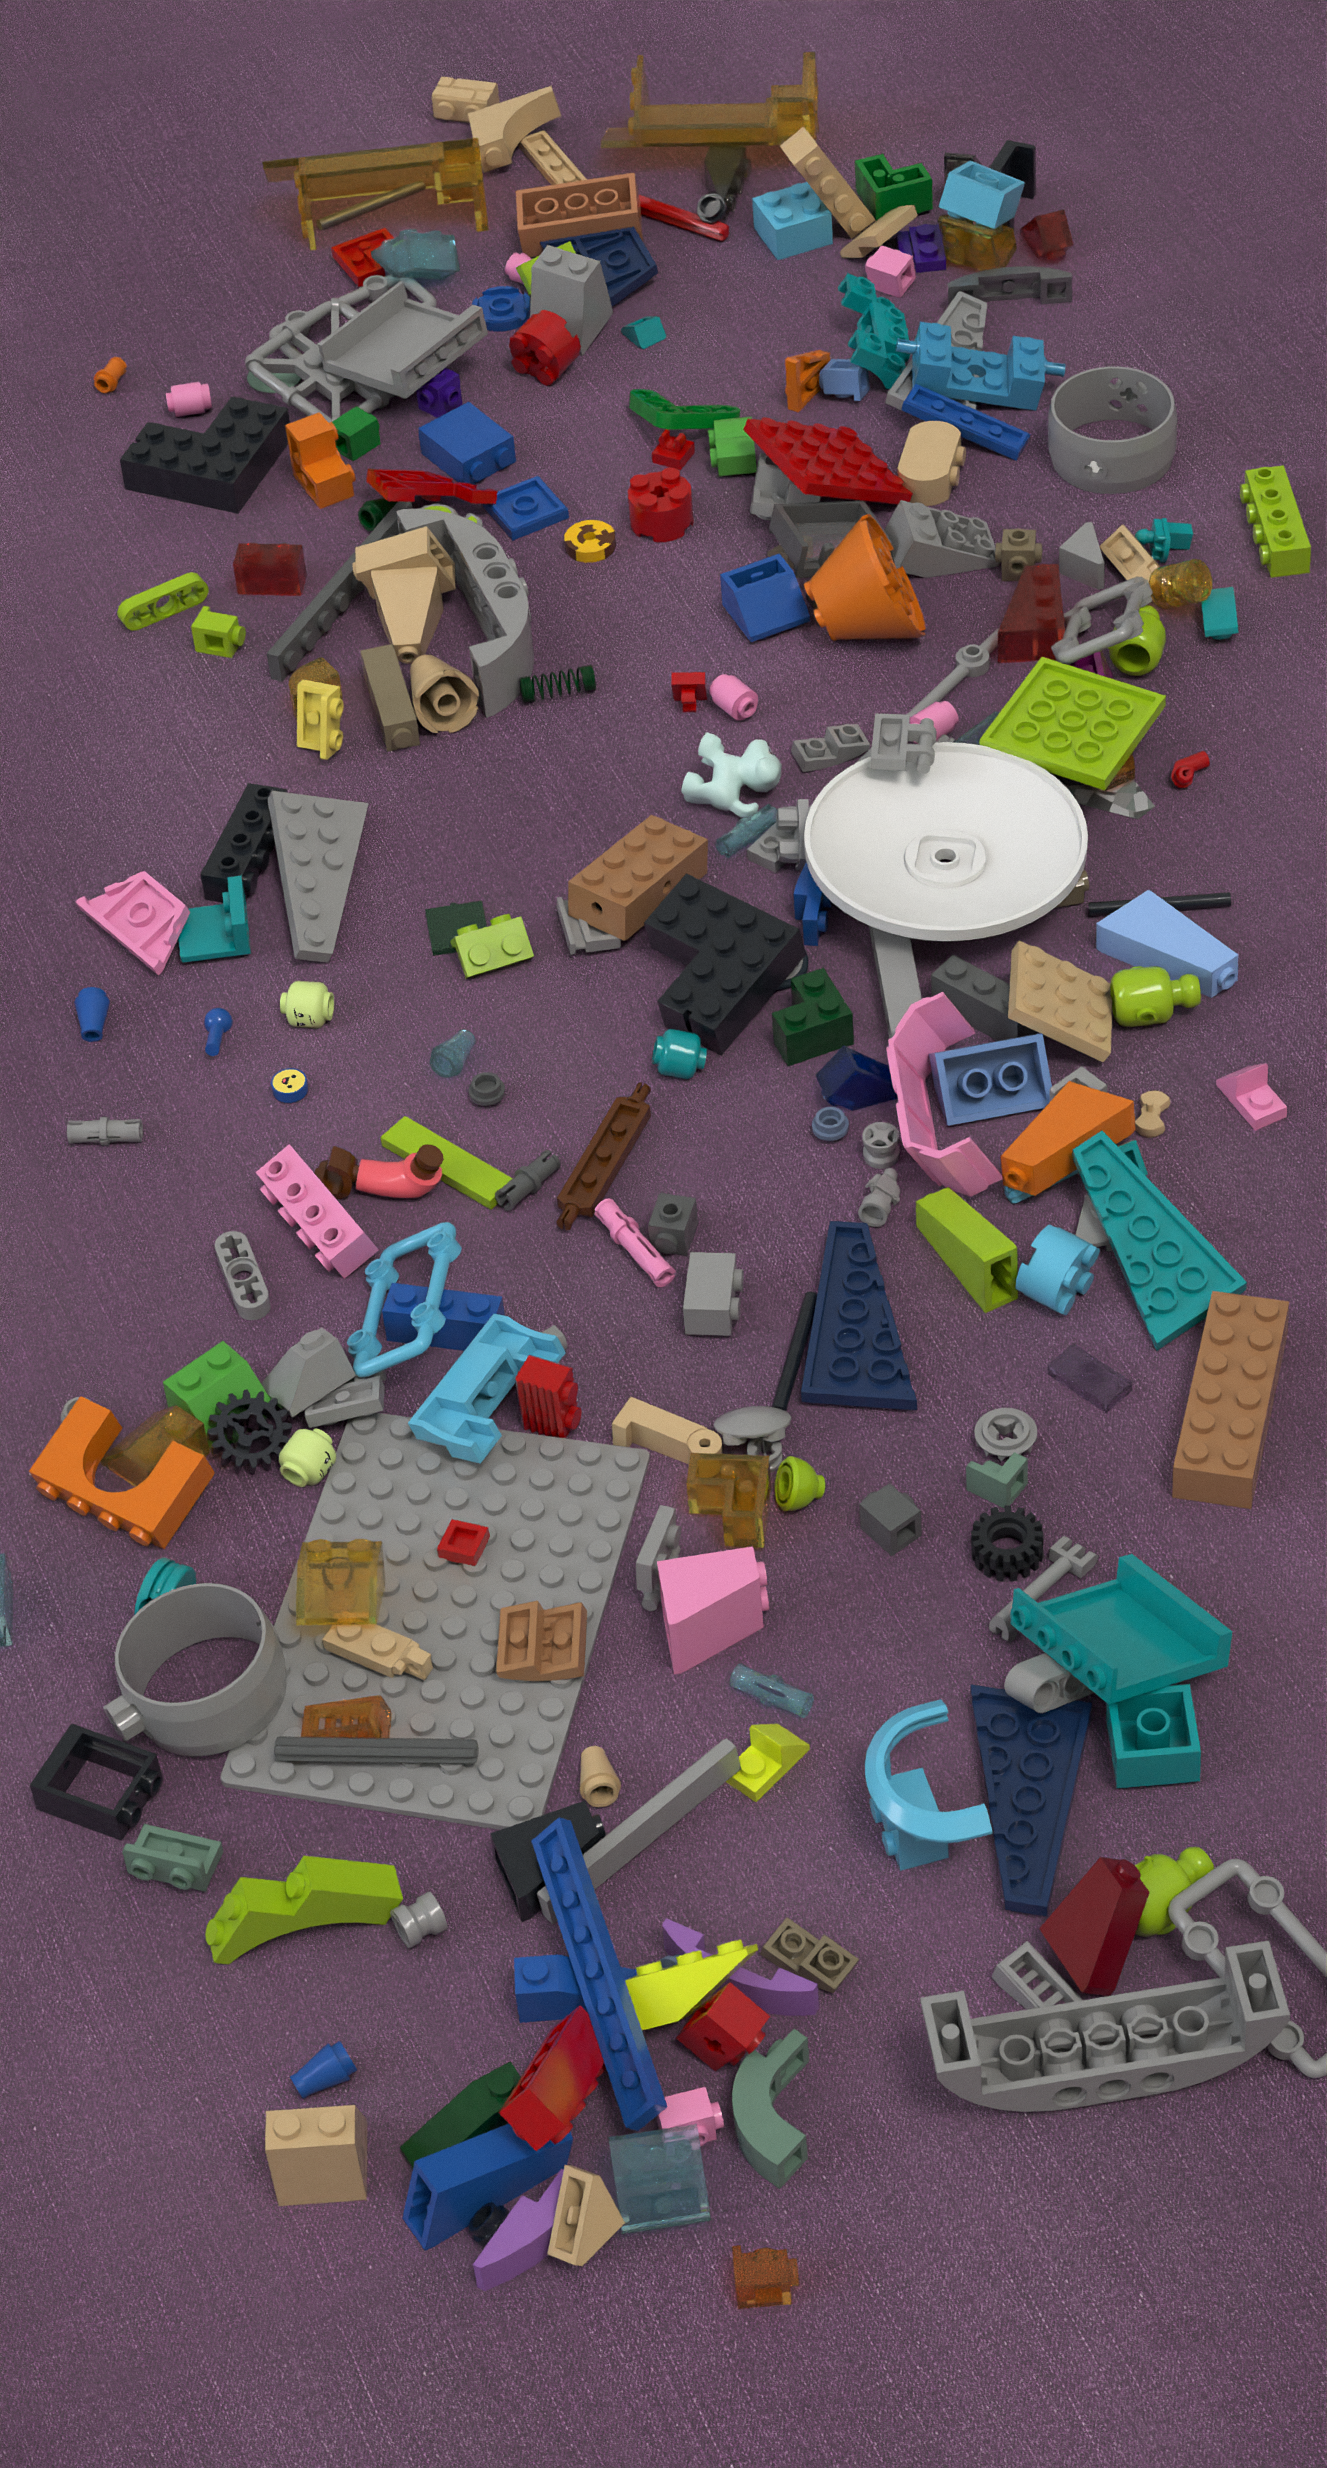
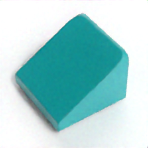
[620,316,666,349]

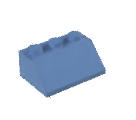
[929,1033,1052,1126]

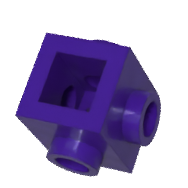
[416,368,463,418]

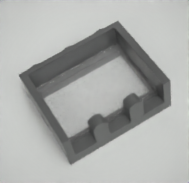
[768,500,893,578]

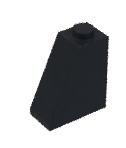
[490,1801,606,1922]

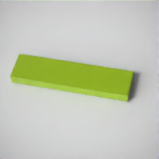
[381,1116,513,1210]

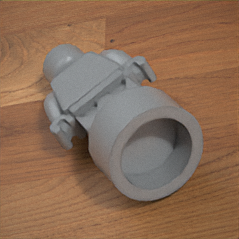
[858,1168,900,1227]

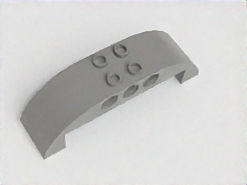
[396,509,534,718]
[920,1940,1290,2112]

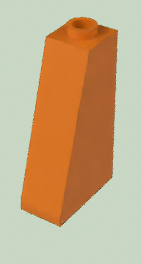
[1000,1081,1136,1196]

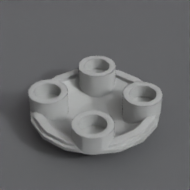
[714,1406,792,1445]

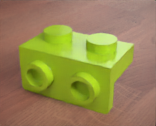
[450,914,534,979]

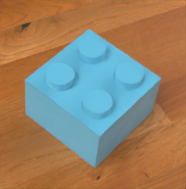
[939,161,1025,230]
[752,182,833,260]

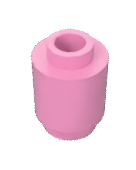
[166,382,212,417]
[709,674,758,721]
[910,701,959,744]

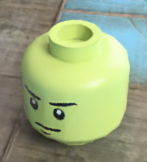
[280,981,334,1029]
[278,1429,336,1487]

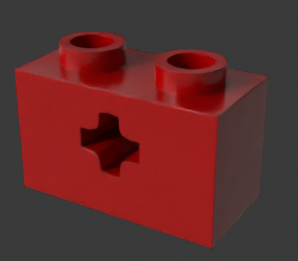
[676,1982,770,2072]

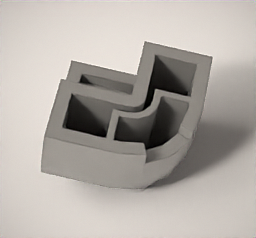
[750,453,821,520]

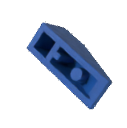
[514,1954,637,2023]

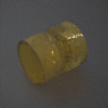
[1149,559,1212,610]

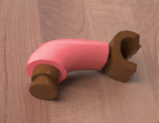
[314,1144,444,1199]

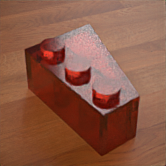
[998,564,1065,663]

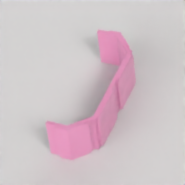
[886,992,1003,1197]

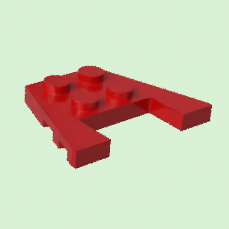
[366,469,498,504]

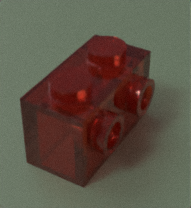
[233,543,307,596]

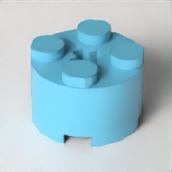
[1016,1225,1100,1315]

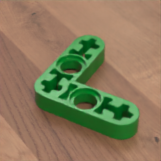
[629,389,741,430]

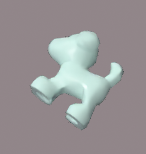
[681,733,782,818]

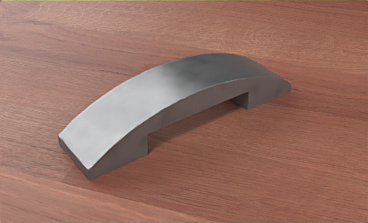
[948,266,1072,306]

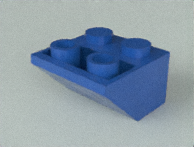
[720,553,810,642]

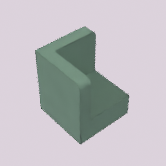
[966,1452,1028,1508]

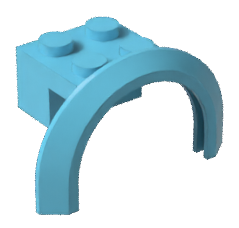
[865,1699,993,1871]

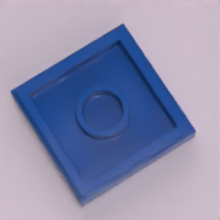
[483,476,569,541]

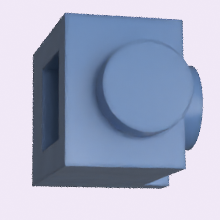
[819,359,870,401]

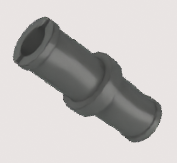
[495,1150,561,1211]

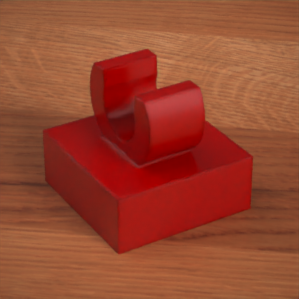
[652,429,695,470]
[671,672,708,712]
[437,1519,490,1567]

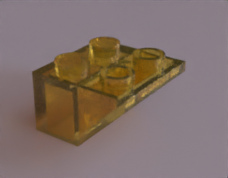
[938,214,1017,271]

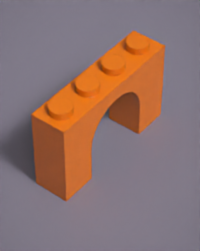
[29,1396,215,1549]

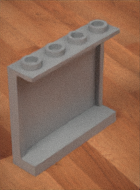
[318,281,488,399]

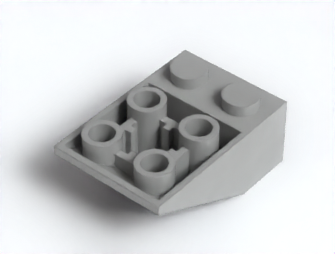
[884,500,1000,578]

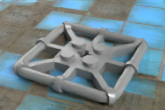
[245,298,395,423]

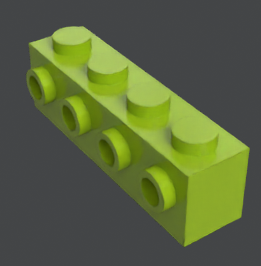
[1240,465,1311,578]

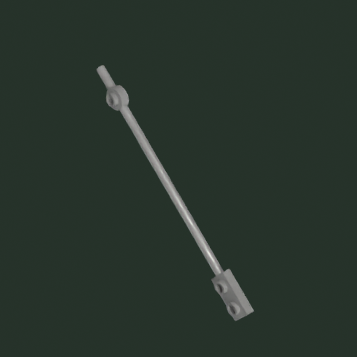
[747,628,1007,873]

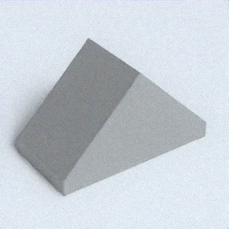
[1059,522,1104,590]

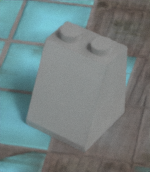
[530,245,613,356]

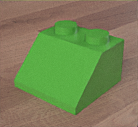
[163,1341,271,1448]

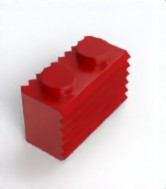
[515,1355,582,1439]

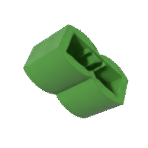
[708,416,757,476]

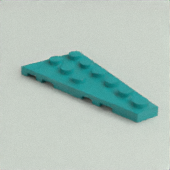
[1072,1131,1247,1351]

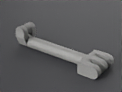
[989,1536,1098,1642]

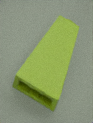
[916,1187,1018,1313]

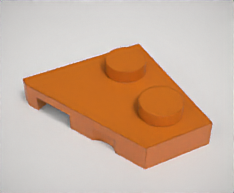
[785,350,830,413]

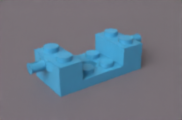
[895,322,1066,411]

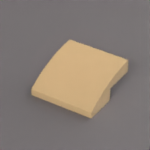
[840,205,918,258]

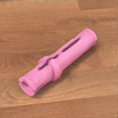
[594,1198,676,1287]

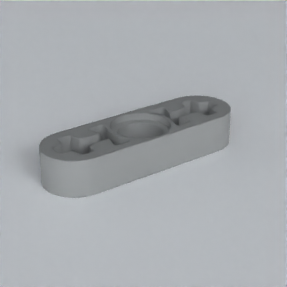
[215,1231,271,1320]

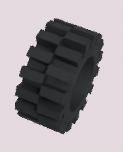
[971,1505,1044,1582]

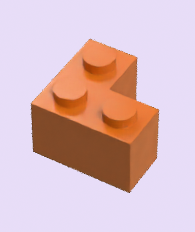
[285,412,356,509]

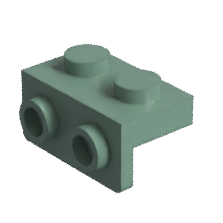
[122,1824,224,1892]

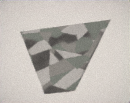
[1063,766,1155,819]

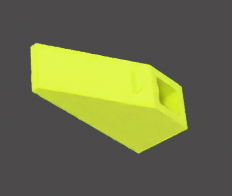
[625,1939,758,2030]

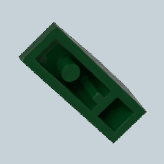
[400,2061,521,2170]

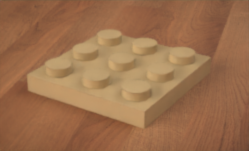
[1008,940,1112,1062]

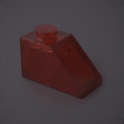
[1020,209,1074,260]

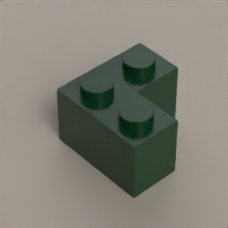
[772,968,854,1067]

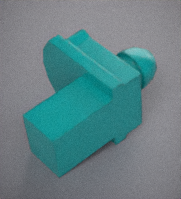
[1135,518,1193,563]

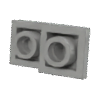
[791,724,870,772]

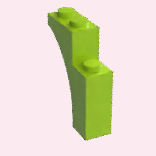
[205,1856,403,1964]

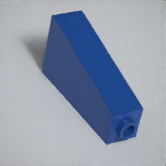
[402,2124,573,2251]

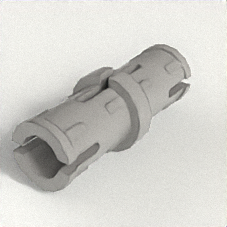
[67,1117,143,1146]

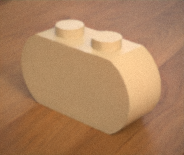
[897,421,966,506]

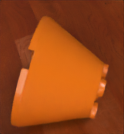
[804,514,926,641]

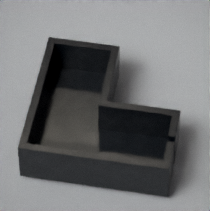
[120,396,290,514]
[644,873,806,1056]

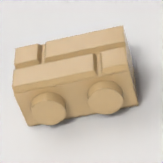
[432,77,500,123]

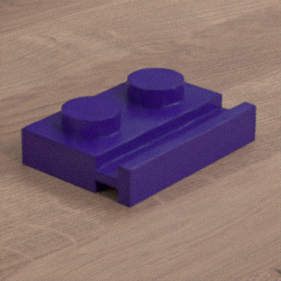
[896,224,946,273]

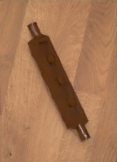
[556,1082,651,1231]

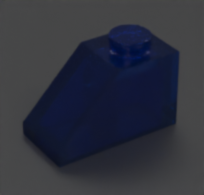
[815,1045,898,1111]

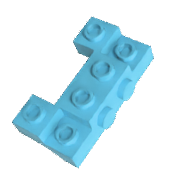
[408,1313,566,1464]

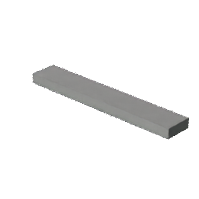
[537,1738,741,1924]

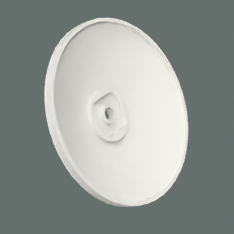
[804,742,1088,941]

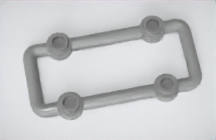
[269,272,437,359]
[1051,577,1153,665]
[1168,1859,1327,2078]

